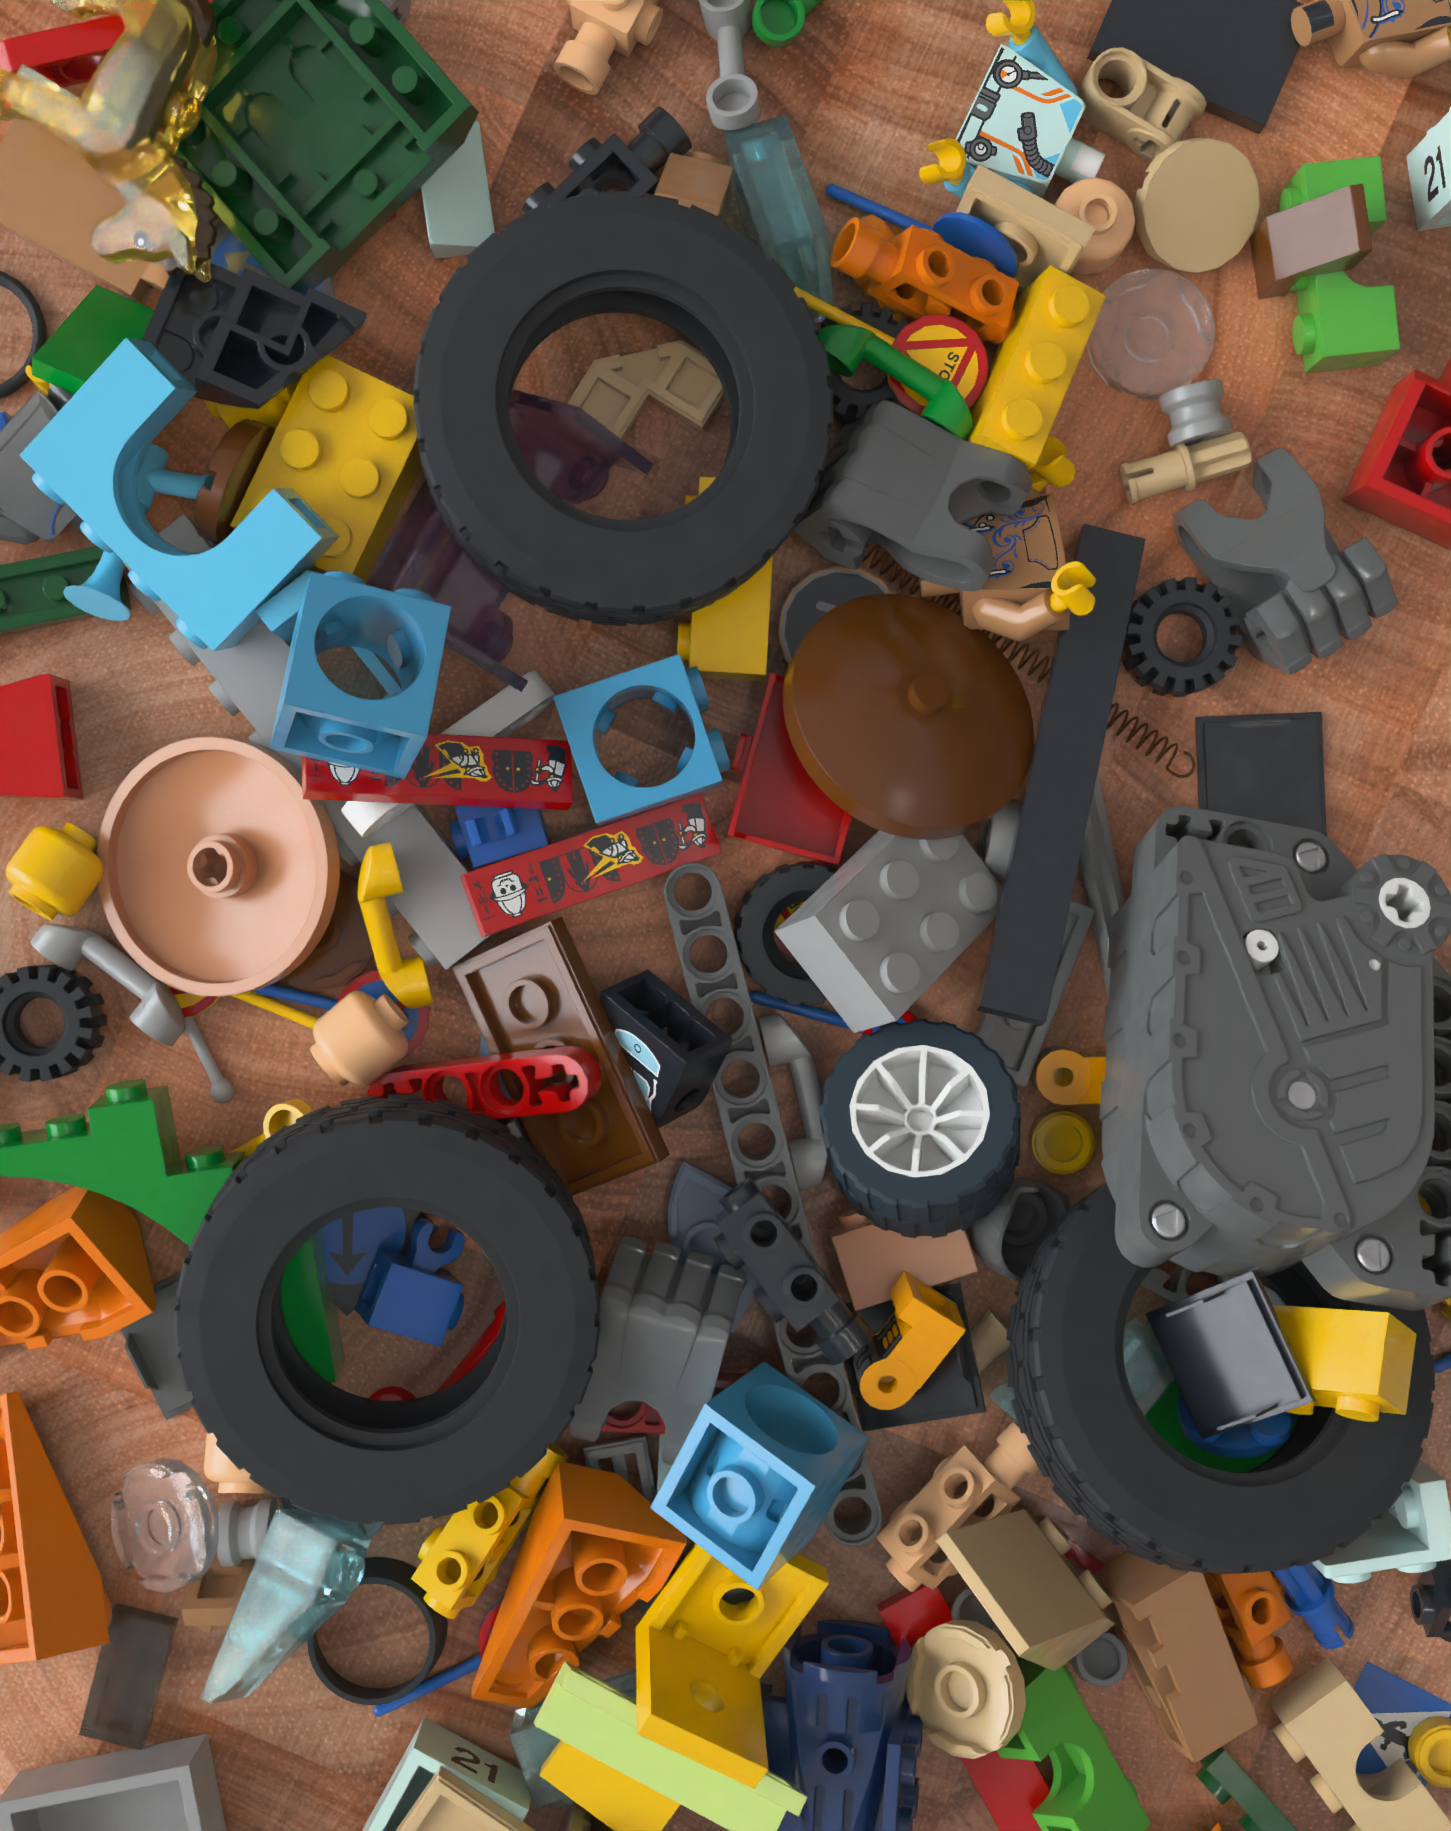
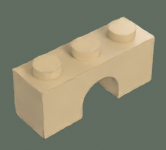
[1267,1657,1451,1831]

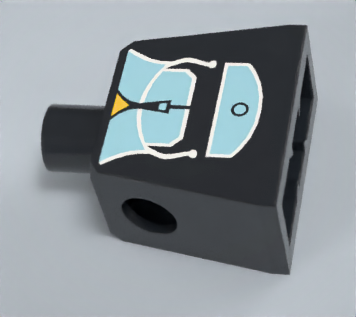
[599,969,733,1128]

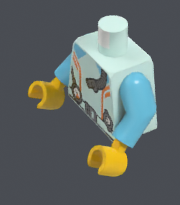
[919,0,1106,200]

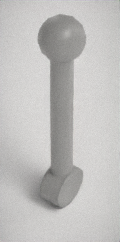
[185,1016,235,1103]

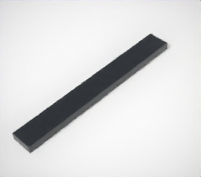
[976,524,1146,1026]

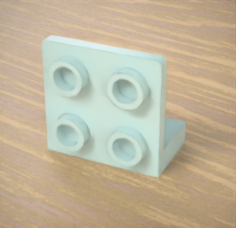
[1312,1460,1451,1583]

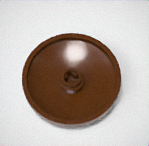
[783,594,1034,840]

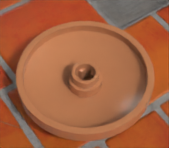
[96,737,340,996]

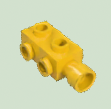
[411,1443,569,1619]

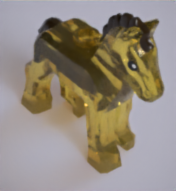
[0,0,217,282]

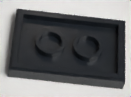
[1087,0,1304,134]

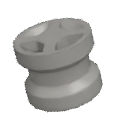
[1158,379,1233,450]
[216,1498,281,1567]

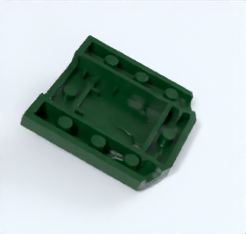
[142,0,479,294]

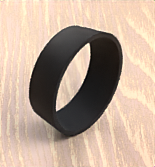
[307,1557,448,1705]

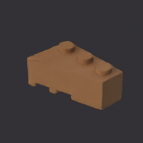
[1093,1551,1258,1763]

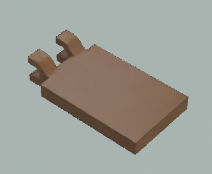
[0,92,223,302]

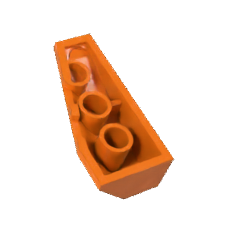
[0,1186,157,1350]
[0,1392,112,1665]
[471,1461,687,1709]

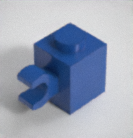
[449,806,552,868]
[355,1218,465,1347]

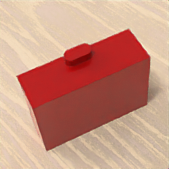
[726,673,851,866]

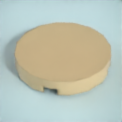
[1134,137,1260,273]
[906,1619,1026,1759]

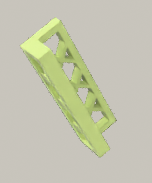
[534,1661,808,1831]

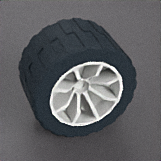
[820,1019,1021,1238]

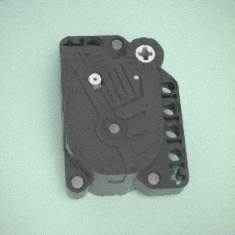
[1099,806,1451,1311]

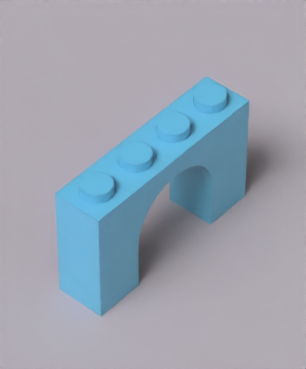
[19,337,340,652]

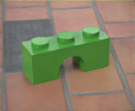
[1279,156,1400,373]
[996,1656,1151,1831]

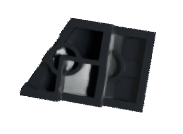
[141,249,367,409]

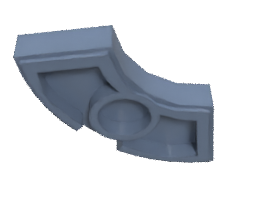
[668,1158,760,1333]

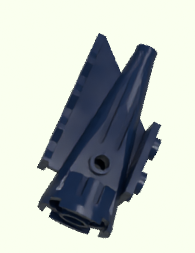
[760,1619,924,1831]

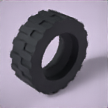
[734,862,837,1006]

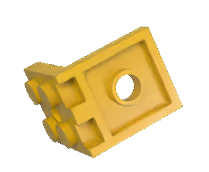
[635,1543,829,1789]

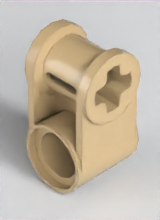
[1077,47,1207,162]

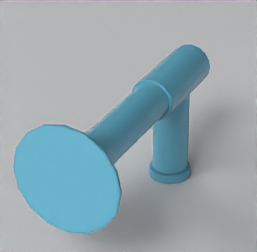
[63,444,215,621]

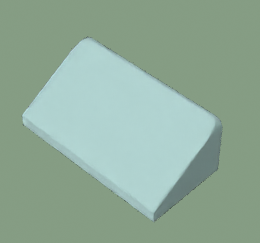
[421,121,495,259]

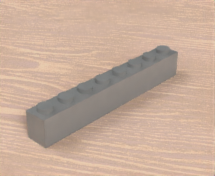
[123,514,499,970]

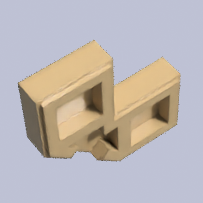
[561,340,725,453]

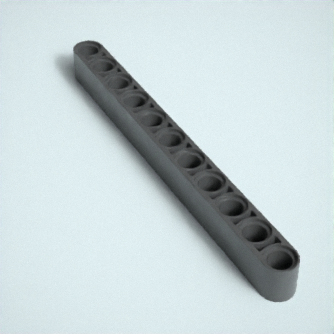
[664,863,882,1546]

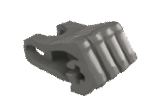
[794,400,1033,591]
[1173,447,1399,675]
[570,1237,747,1466]

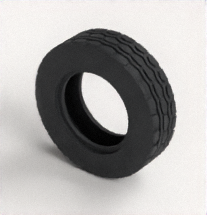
[413,191,833,626]
[174,1094,601,1525]
[1006,1183,1435,1574]

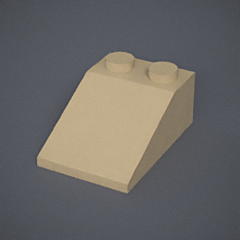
[936,1509,1115,1672]

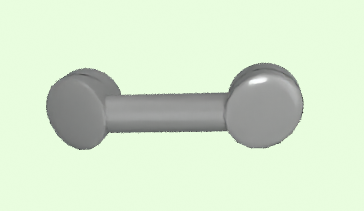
[699,0,762,130]
[30,924,185,1046]
[758,1014,828,1191]

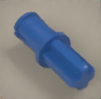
[1272,1562,1355,1649]

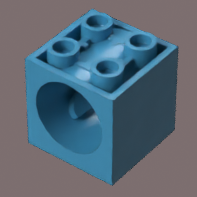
[269,571,451,779]
[553,654,731,827]
[650,1361,870,1591]

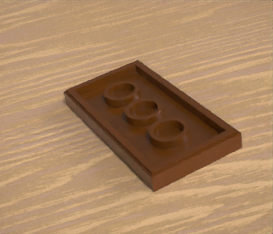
[452,917,670,1196]

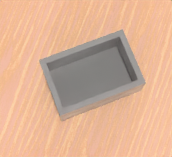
[774,830,1003,1033]
[0,1734,227,1831]

